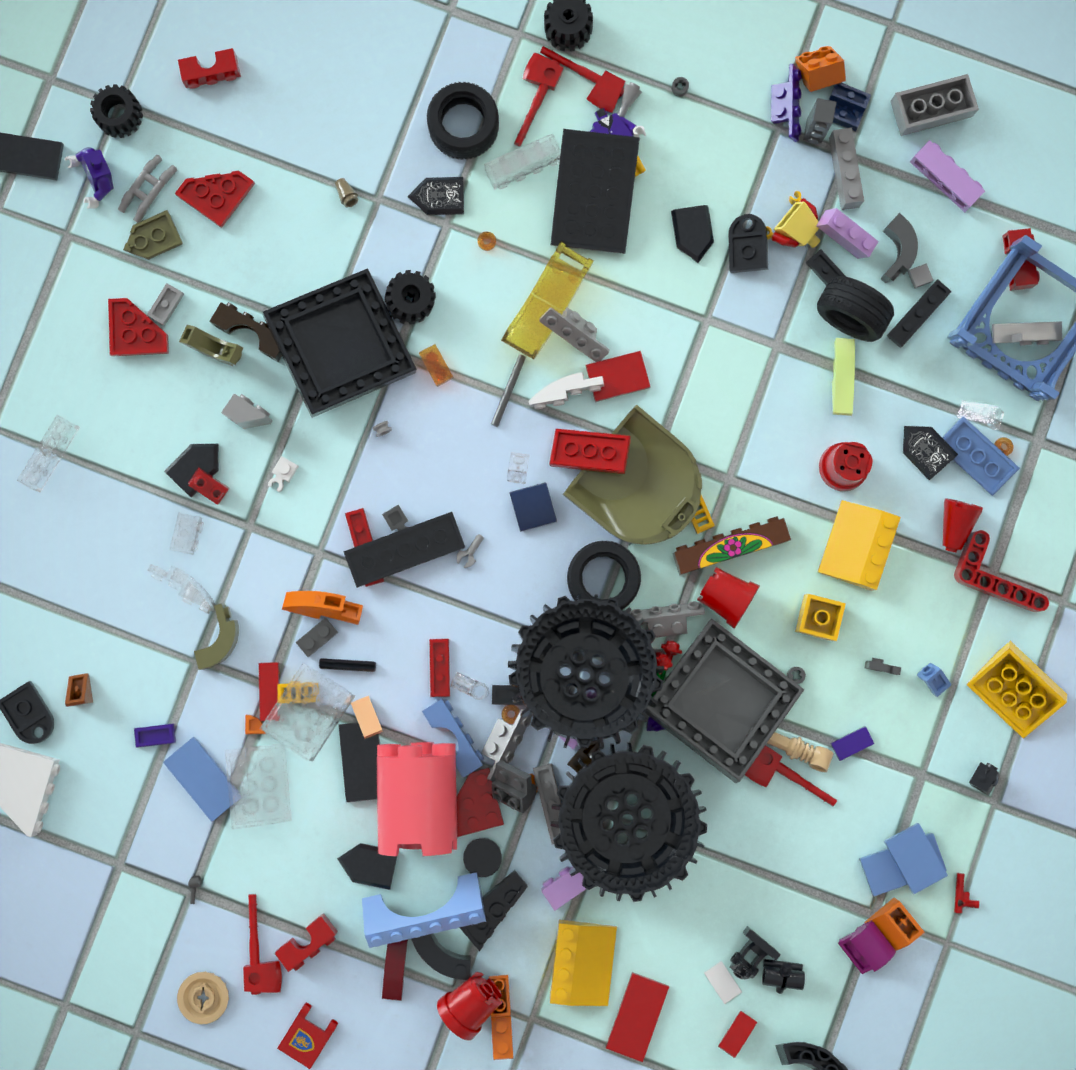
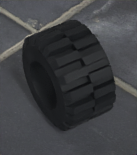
[90,84,143,138]

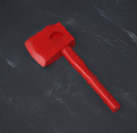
[540,46,625,113]
[514,53,564,147]
[745,745,837,806]
[243,894,282,995]

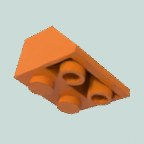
[795,46,846,92]
[864,898,925,951]

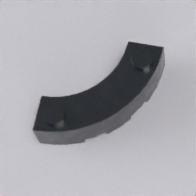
[411,933,472,980]
[775,1042,848,1070]

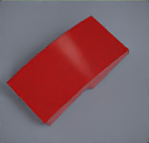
[718,1011,757,1058]

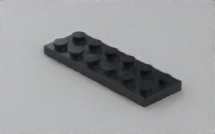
[343,512,465,588]

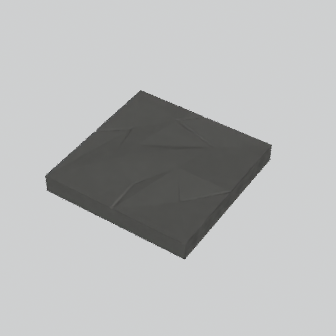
[644,619,804,783]

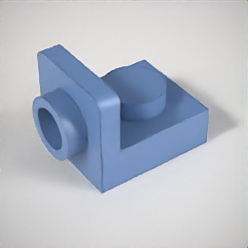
[917,663,951,697]

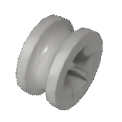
[373,421,392,437]

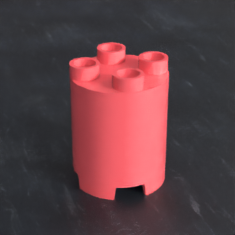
[377,742,457,856]

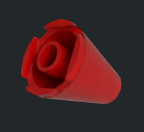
[942,498,983,553]

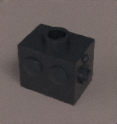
[969,762,1000,796]

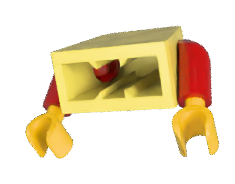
[766,191,821,248]

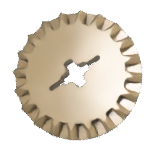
[177,971,229,1024]

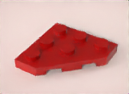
[175,170,255,228]
[108,298,169,356]
[457,767,504,837]

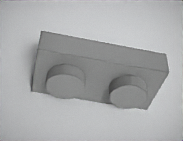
[147,283,184,326]

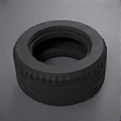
[427,82,499,160]
[817,276,894,342]
[567,541,641,610]

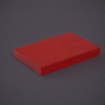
[586,351,650,402]

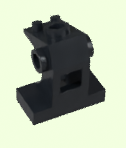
[729,926,781,980]

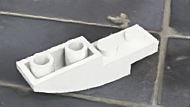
[529,372,605,409]

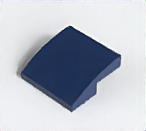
[829,82,871,132]
[509,482,557,532]

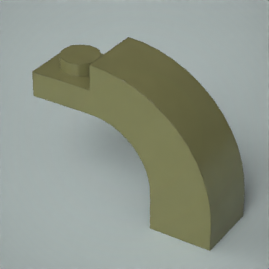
[179,325,243,366]
[194,603,239,670]

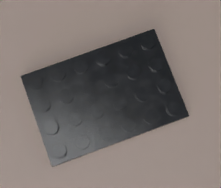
[550,129,640,254]

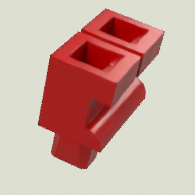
[188,468,229,505]

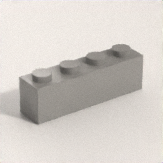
[829,128,864,210]

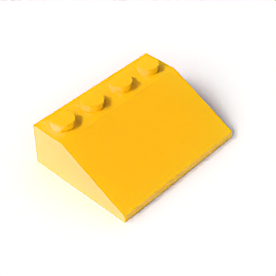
[818,500,901,591]
[967,640,1067,739]
[550,919,617,1006]

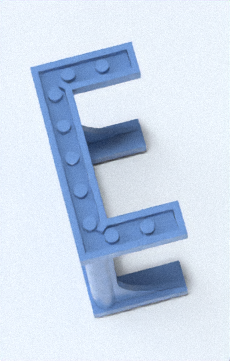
[947,235,1076,401]

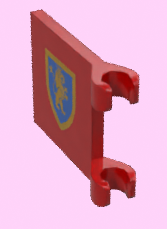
[277,1002,338,1069]

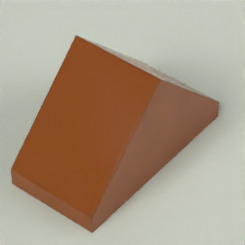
[65,673,93,707]

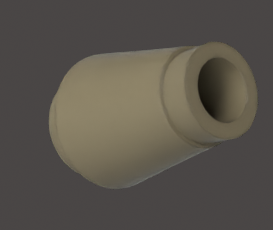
[335,178,358,207]

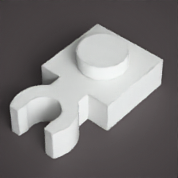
[268,456,299,492]

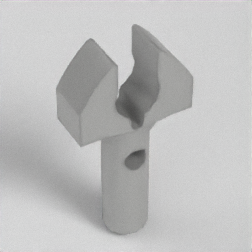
[457,534,484,568]

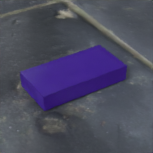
[134,724,176,748]
[830,726,874,761]

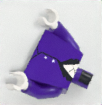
[590,108,646,137]
[65,147,114,209]

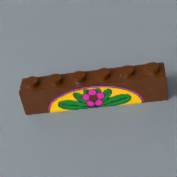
[672,516,791,575]

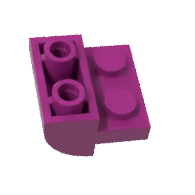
[838,920,896,974]

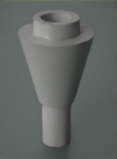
[618,82,642,117]

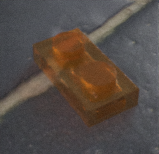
[419,344,453,387]

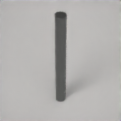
[491,354,526,427]

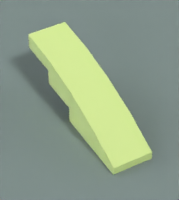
[832,338,855,416]

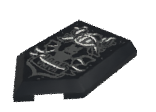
[407,177,464,215]
[903,426,958,480]

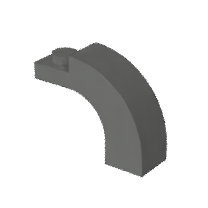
[880,213,918,283]

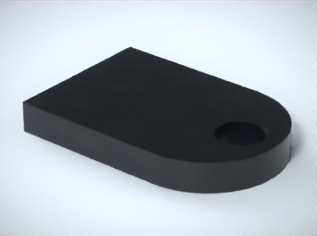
[728,214,768,273]
[0,681,54,744]

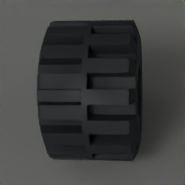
[544,0,593,52]
[385,270,436,325]

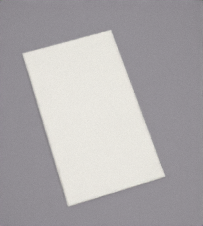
[704,961,742,1004]

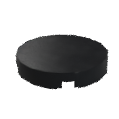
[463,838,502,877]

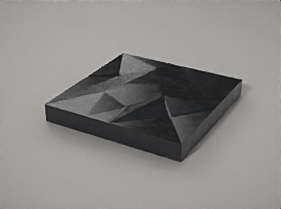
[263,268,417,418]

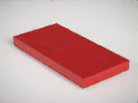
[549,429,631,474]
[606,972,669,1062]

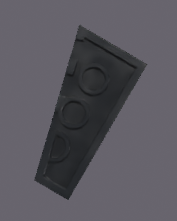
[459,870,528,952]

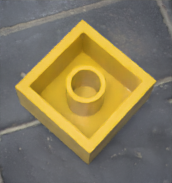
[795,594,846,641]

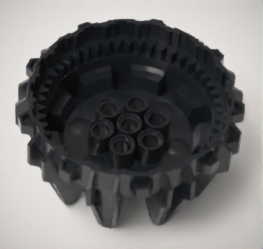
[508,594,664,750]
[550,742,707,902]

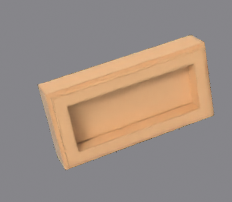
[351,696,383,739]

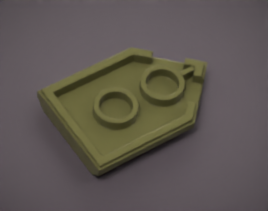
[123,210,183,260]

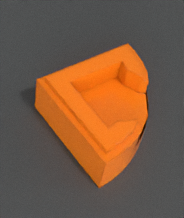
[245,715,266,734]

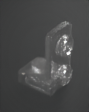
[957,400,1004,431]

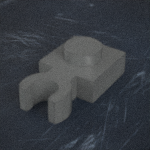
[382,504,408,531]
[864,658,902,675]

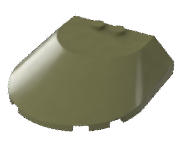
[562,405,702,544]

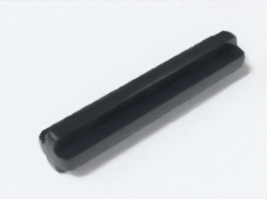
[319,658,376,672]

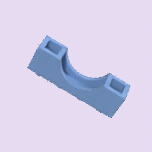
[422,698,484,778]

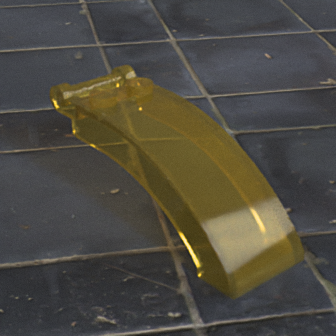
[501,242,594,360]

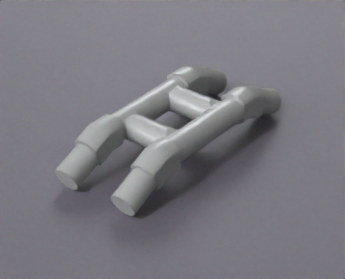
[118,155,177,223]

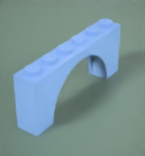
[362,872,486,948]

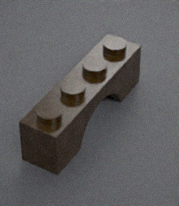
[209,302,282,362]

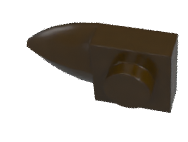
[567,740,600,772]

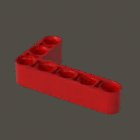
[954,530,1049,612]

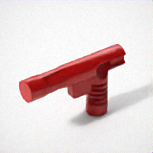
[954,873,979,913]

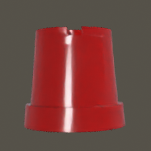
[819,442,873,492]
[697,567,760,629]
[437,972,503,1041]

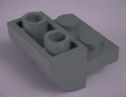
[492,760,537,813]

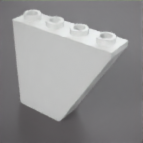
[0,743,60,837]

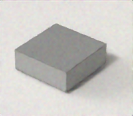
[907,263,934,289]

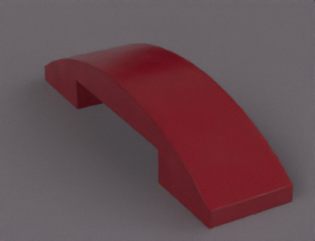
[382,939,408,1001]

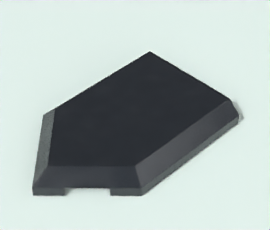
[671,205,714,263]
[164,443,219,498]
[337,843,397,890]

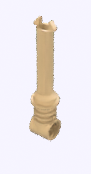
[767,732,834,772]

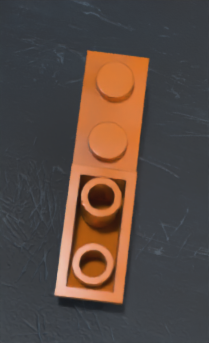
[282,591,363,625]
[489,975,514,1060]

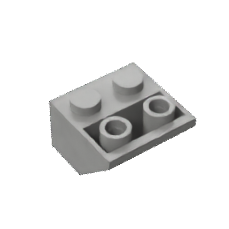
[221,394,272,429]

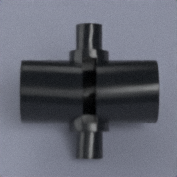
[762,959,805,994]

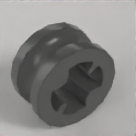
[671,77,689,97]
[787,667,806,684]

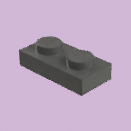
[296,618,338,657]

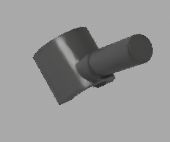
[188,875,201,904]

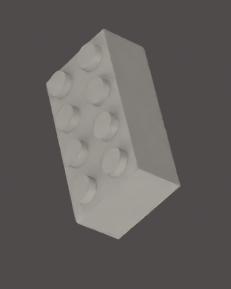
[891,74,979,136]

